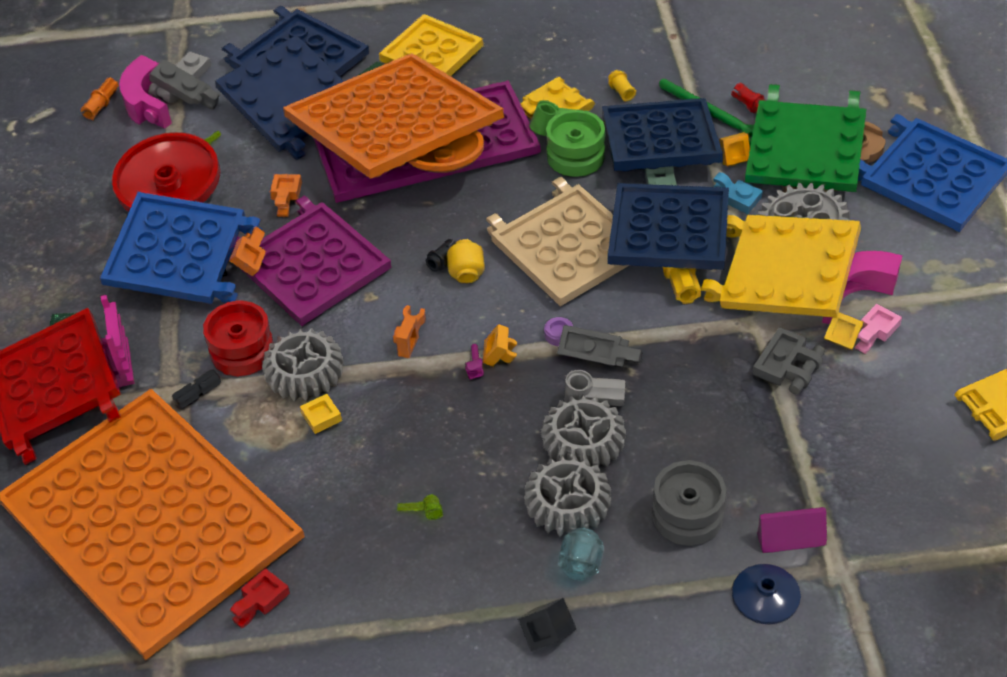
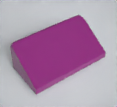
[757,507,827,553]

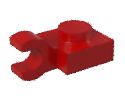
[230,568,290,629]

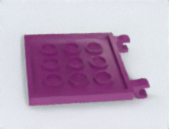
[231,196,392,326]

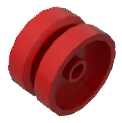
[203,300,274,377]

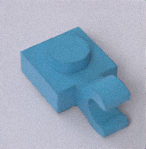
[713,172,763,214]

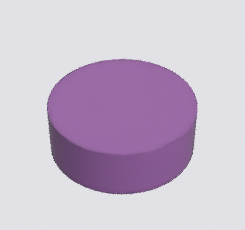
[544,317,573,346]

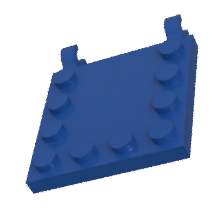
[858,114,1007,232]
[100,192,262,304]

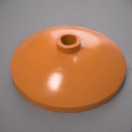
[408,130,484,173]

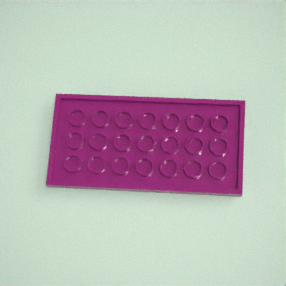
[313,80,541,203]

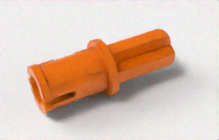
[80,77,119,120]

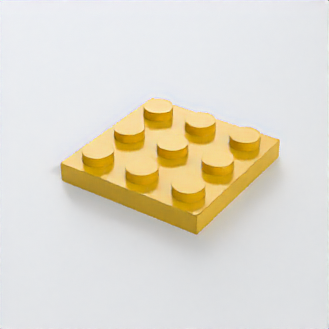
[379,14,483,76]

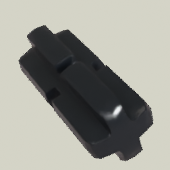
[172,369,221,409]

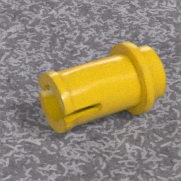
[608,70,637,101]

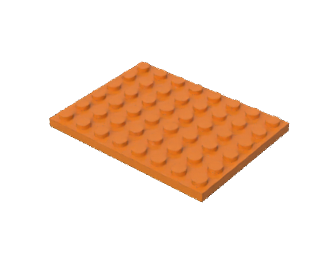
[0,389,305,660]

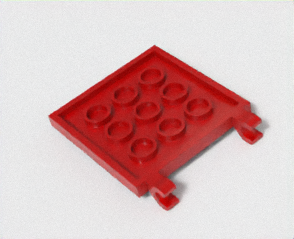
[0,308,121,465]

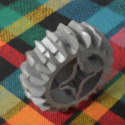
[262,328,344,401]
[541,394,626,468]
[524,455,611,538]

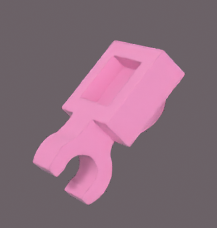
[855,304,902,354]

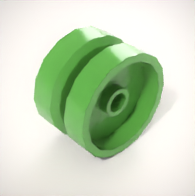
[546,109,605,177]

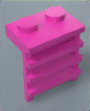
[100,295,135,387]

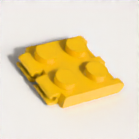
[520,77,595,119]
[954,369,1007,441]

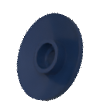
[732,564,801,624]

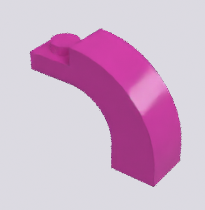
[119,55,172,129]
[822,251,903,324]

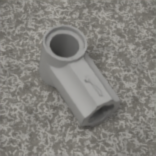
[564,370,625,406]

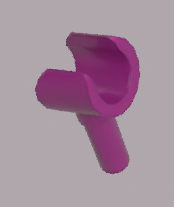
[465,344,484,380]

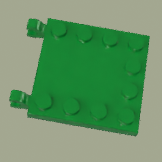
[745,84,867,192]

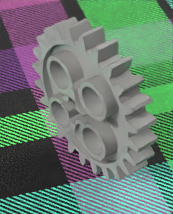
[758,183,850,220]

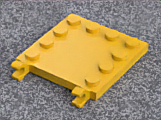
[701,215,861,318]

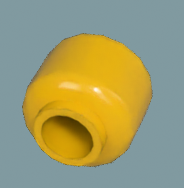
[447,239,485,283]

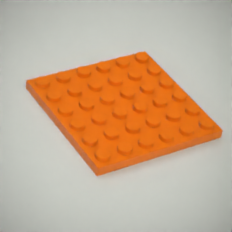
[283,53,504,179]

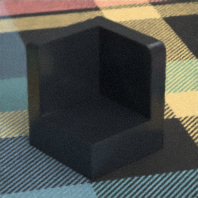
[518,598,576,651]

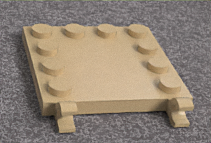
[486,177,629,307]

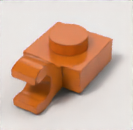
[270,174,302,217]
[229,226,266,276]
[393,305,426,358]

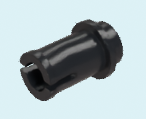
[425,239,456,271]

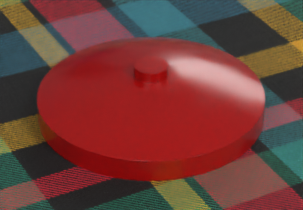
[112,132,221,212]

